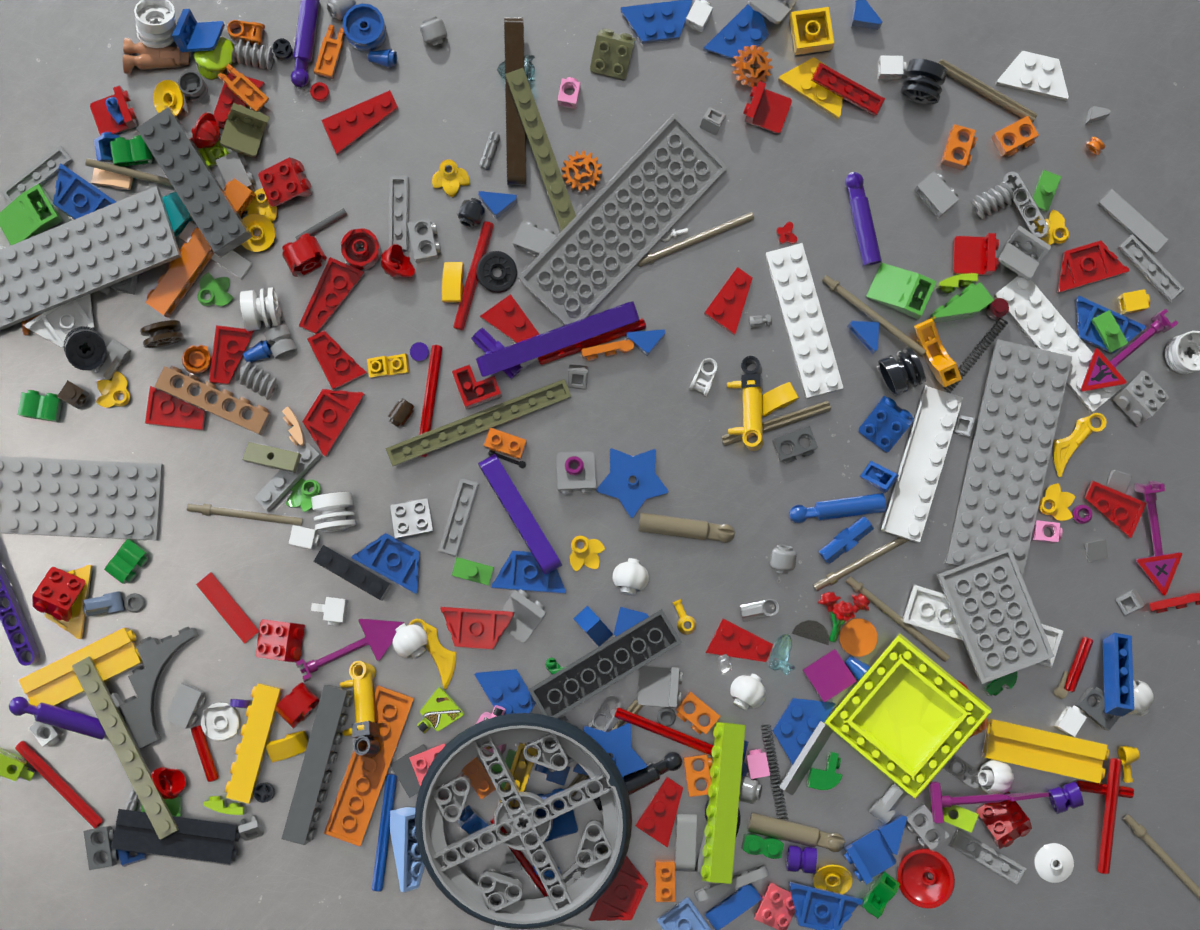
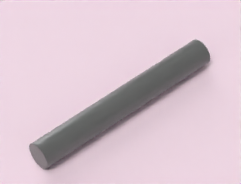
[295,208,347,240]

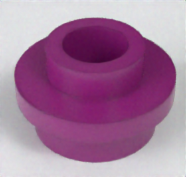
[565,456,584,476]
[1073,505,1092,524]

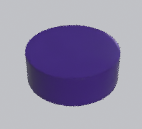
[410,342,429,362]
[230,699,250,708]

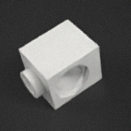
[685,0,713,33]
[878,56,906,80]
[289,525,320,550]
[1054,705,1087,737]
[29,722,63,747]

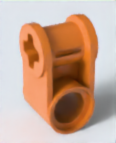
[227,20,265,46]

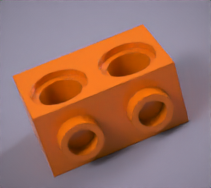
[991,116,1039,157]
[941,124,977,170]
[484,428,527,460]
[675,692,721,734]
[683,754,712,797]
[462,757,496,799]
[655,860,675,902]

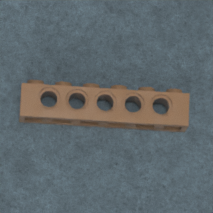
[154,365,271,436]

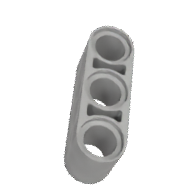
[675,814,697,872]

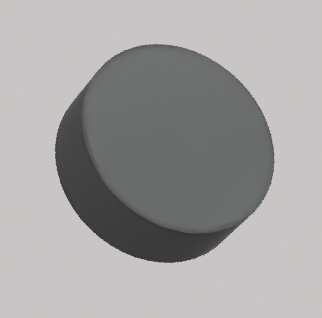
[125,593,145,613]
[657,707,676,727]

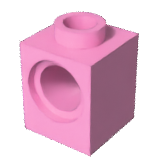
[557,77,581,109]
[1031,520,1063,543]
[746,749,770,779]

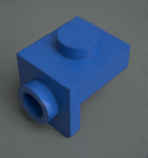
[94,132,120,163]
[457,805,489,835]

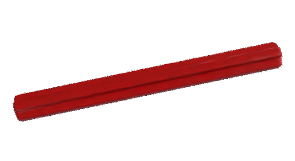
[453,221,494,330]
[538,318,646,365]
[419,345,442,457]
[614,708,714,756]
[15,741,103,828]
[1098,758,1122,874]

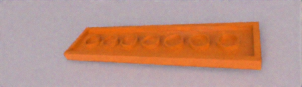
[323,685,414,847]

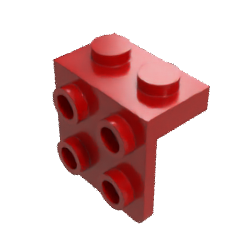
[743,81,792,134]
[90,85,137,136]
[258,157,312,207]
[953,233,999,275]
[32,567,86,622]
[256,619,305,663]
[976,792,1032,849]

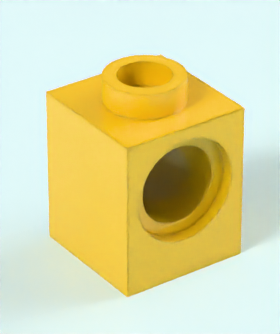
[1118,289,1150,315]

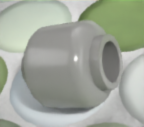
[327,0,356,20]
[420,16,447,46]
[770,545,797,574]
[739,776,762,804]

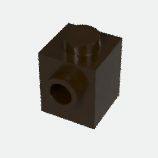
[57,380,89,409]

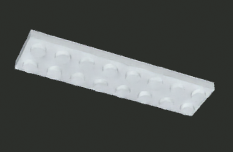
[765,243,843,399]
[994,275,1122,413]
[903,584,1063,668]

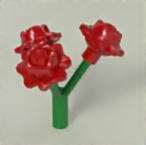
[818,592,870,642]

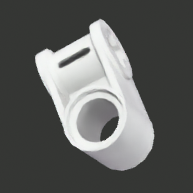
[689,358,717,397]

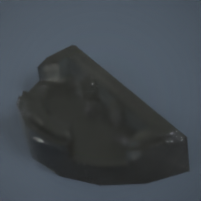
[791,620,829,645]

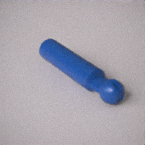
[789,493,886,523]

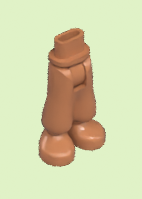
[123,38,190,74]

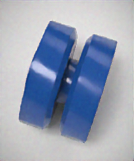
[343,3,387,52]

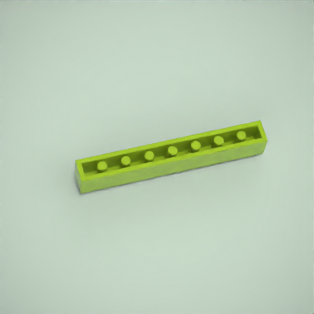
[701,722,746,884]

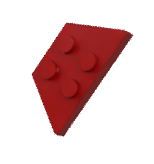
[1058,240,1130,293]
[302,389,365,457]
[440,607,515,649]
[589,856,648,921]

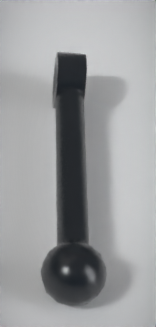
[488,450,526,469]

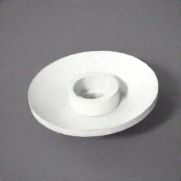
[1034,843,1074,883]

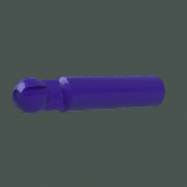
[290,0,320,87]
[845,172,882,266]
[9,696,105,740]

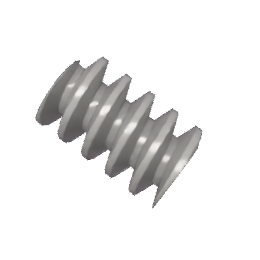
[232,39,274,71]
[971,182,1014,219]
[234,362,278,400]

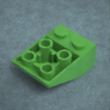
[0,184,63,245]
[866,262,937,320]
[930,282,994,323]

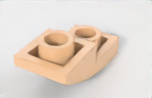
[91,168,133,190]
[282,406,306,447]

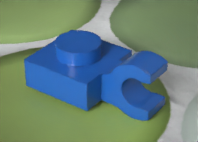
[534,764,570,786]

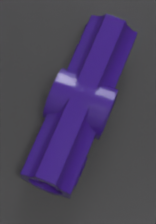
[471,327,523,379]

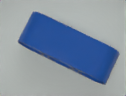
[705,883,762,930]

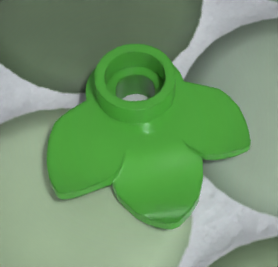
[197,272,233,306]
[286,478,321,512]

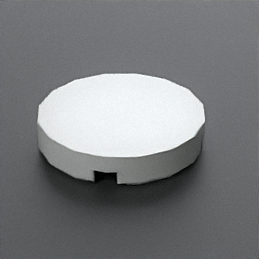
[201,703,240,741]

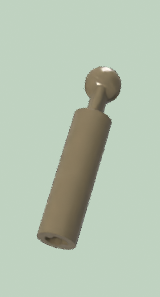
[639,513,735,543]
[748,813,845,852]

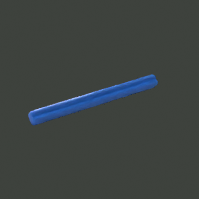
[372,774,397,892]

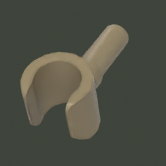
[1054,671,1069,699]

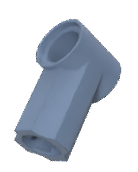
[83,591,124,617]

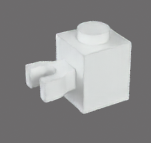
[311,597,348,626]

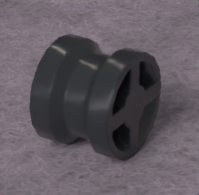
[272,38,293,61]
[253,782,275,803]

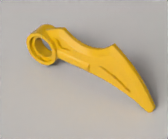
[1053,413,1107,477]
[409,619,456,689]

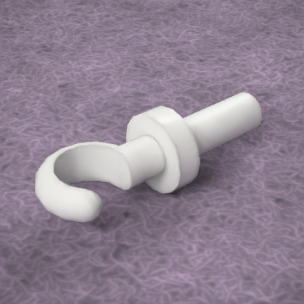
[660,228,689,242]

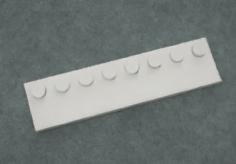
[881,385,963,543]

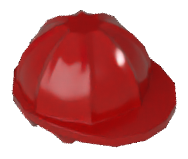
[191,112,221,148]
[381,244,415,278]
[151,767,186,799]

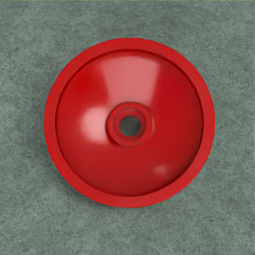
[897,849,955,909]

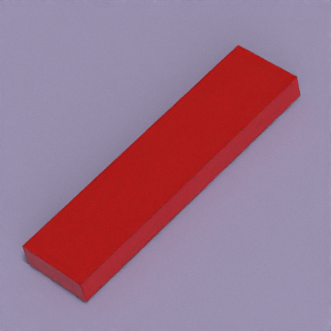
[811,63,885,116]
[196,572,260,644]

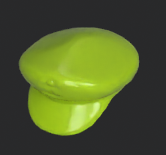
[194,36,234,80]

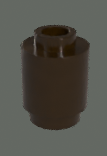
[388,398,415,427]

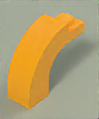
[914,318,962,387]

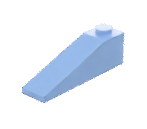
[390,807,425,892]

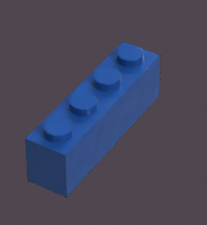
[1103,633,1134,717]

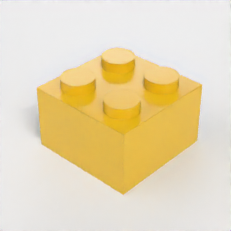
[789,7,834,55]

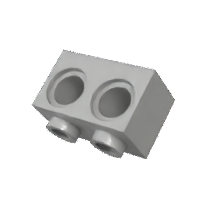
[407,218,441,263]
[905,804,950,850]

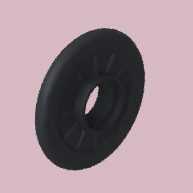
[477,251,517,293]

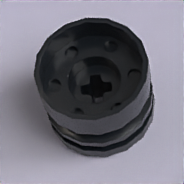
[900,59,948,104]
[64,326,107,370]
[878,346,926,397]

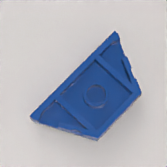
[620,0,692,44]
[703,4,769,61]
[53,163,116,219]
[1076,296,1146,354]
[351,533,420,594]
[491,550,566,594]
[474,669,536,715]
[772,698,836,765]
[789,882,863,930]

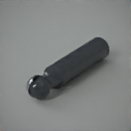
[593,752,682,811]

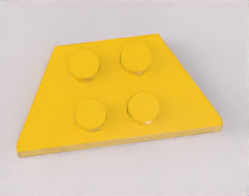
[778,57,843,119]
[44,565,93,639]

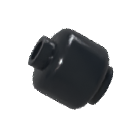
[457,198,485,228]

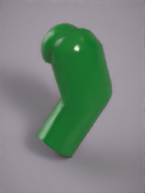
[545,657,565,675]

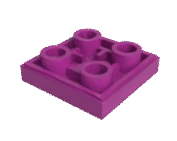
[802,649,857,703]

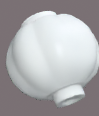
[612,558,649,595]
[393,623,428,659]
[730,673,766,710]
[1128,679,1154,716]
[978,759,1014,794]

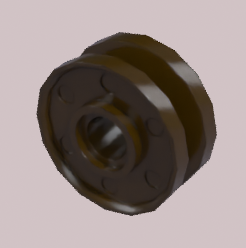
[140,320,184,348]

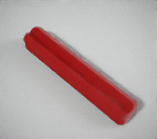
[1064,637,1093,692]
[191,725,218,782]
[1076,780,1134,798]

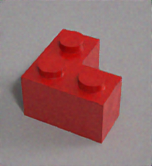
[452,364,502,410]

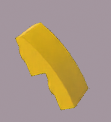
[442,262,464,302]
[367,354,410,378]
[762,382,799,417]
[265,730,309,763]

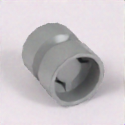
[264,324,297,359]

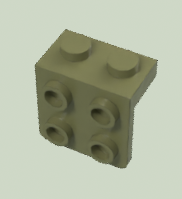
[590,29,636,79]
[219,103,269,158]

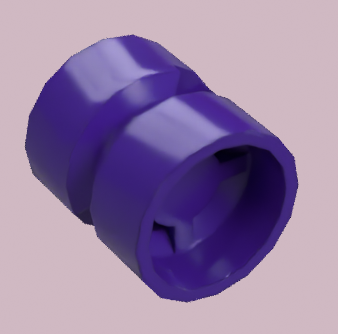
[1048,781,1084,814]
[786,845,817,874]

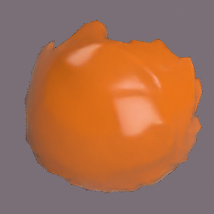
[182,345,211,374]

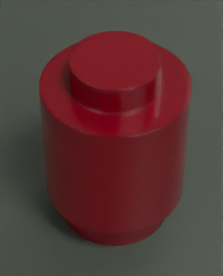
[987,298,1009,320]

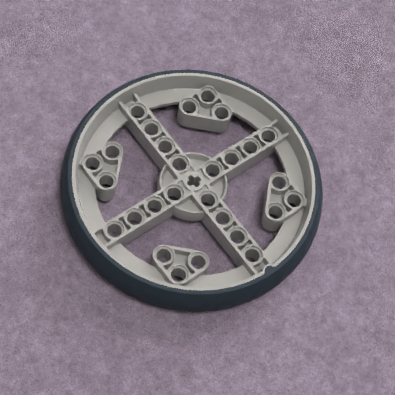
[415,713,632,929]

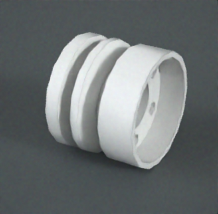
[134,0,176,48]
[240,287,281,331]
[1165,331,1200,374]
[311,492,356,532]

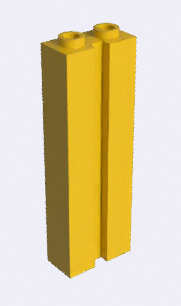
[19,628,143,706]
[982,719,1109,783]

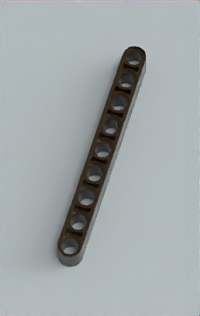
[504,17,526,185]

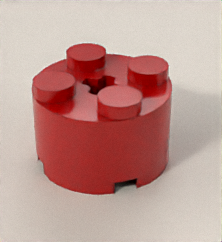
[341,228,381,270]
[282,233,327,277]
[275,682,320,729]

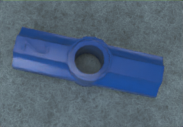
[818,516,874,564]

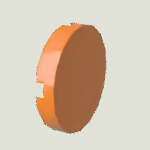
[839,618,878,657]

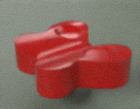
[776,221,798,244]

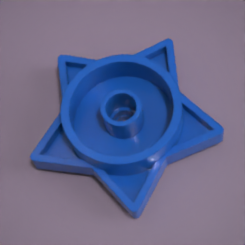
[596,448,669,518]
[573,723,647,777]

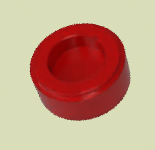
[310,82,330,102]

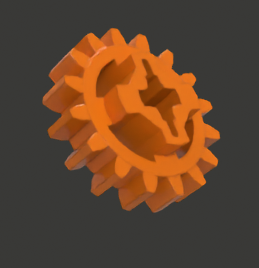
[731,45,773,87]
[561,150,602,193]

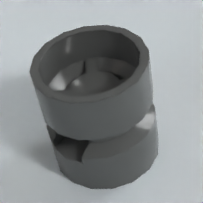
[178,71,208,102]

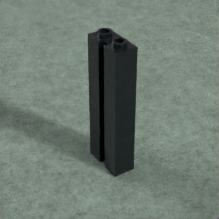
[111,809,240,866]

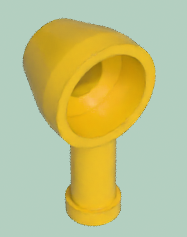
[672,599,697,635]
[1118,746,1140,783]

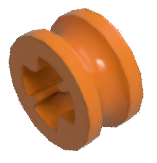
[1086,137,1105,155]

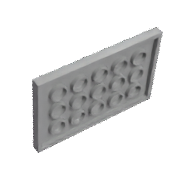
[937,548,1054,684]

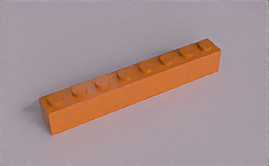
[145,178,256,318]

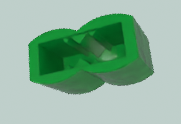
[110,135,152,167]
[17,390,63,422]
[104,539,149,584]
[741,833,784,859]

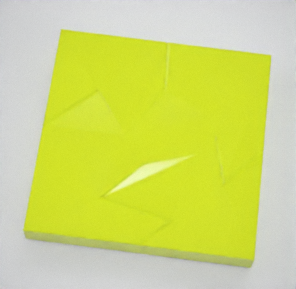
[824,633,992,799]

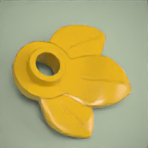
[432,159,470,197]
[245,188,277,221]
[1034,209,1069,245]
[96,371,130,408]
[1039,483,1075,521]
[569,536,605,571]

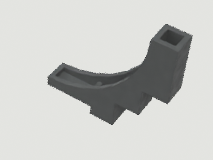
[120,626,199,748]

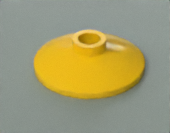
[153,80,184,116]
[241,214,275,252]
[813,865,853,894]

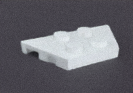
[996,51,1069,101]
[24,294,94,348]

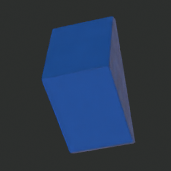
[851,0,883,30]
[478,191,517,219]
[847,321,879,354]
[627,329,665,356]
[860,461,899,493]
[573,606,613,647]
[614,607,649,637]
[877,815,907,855]

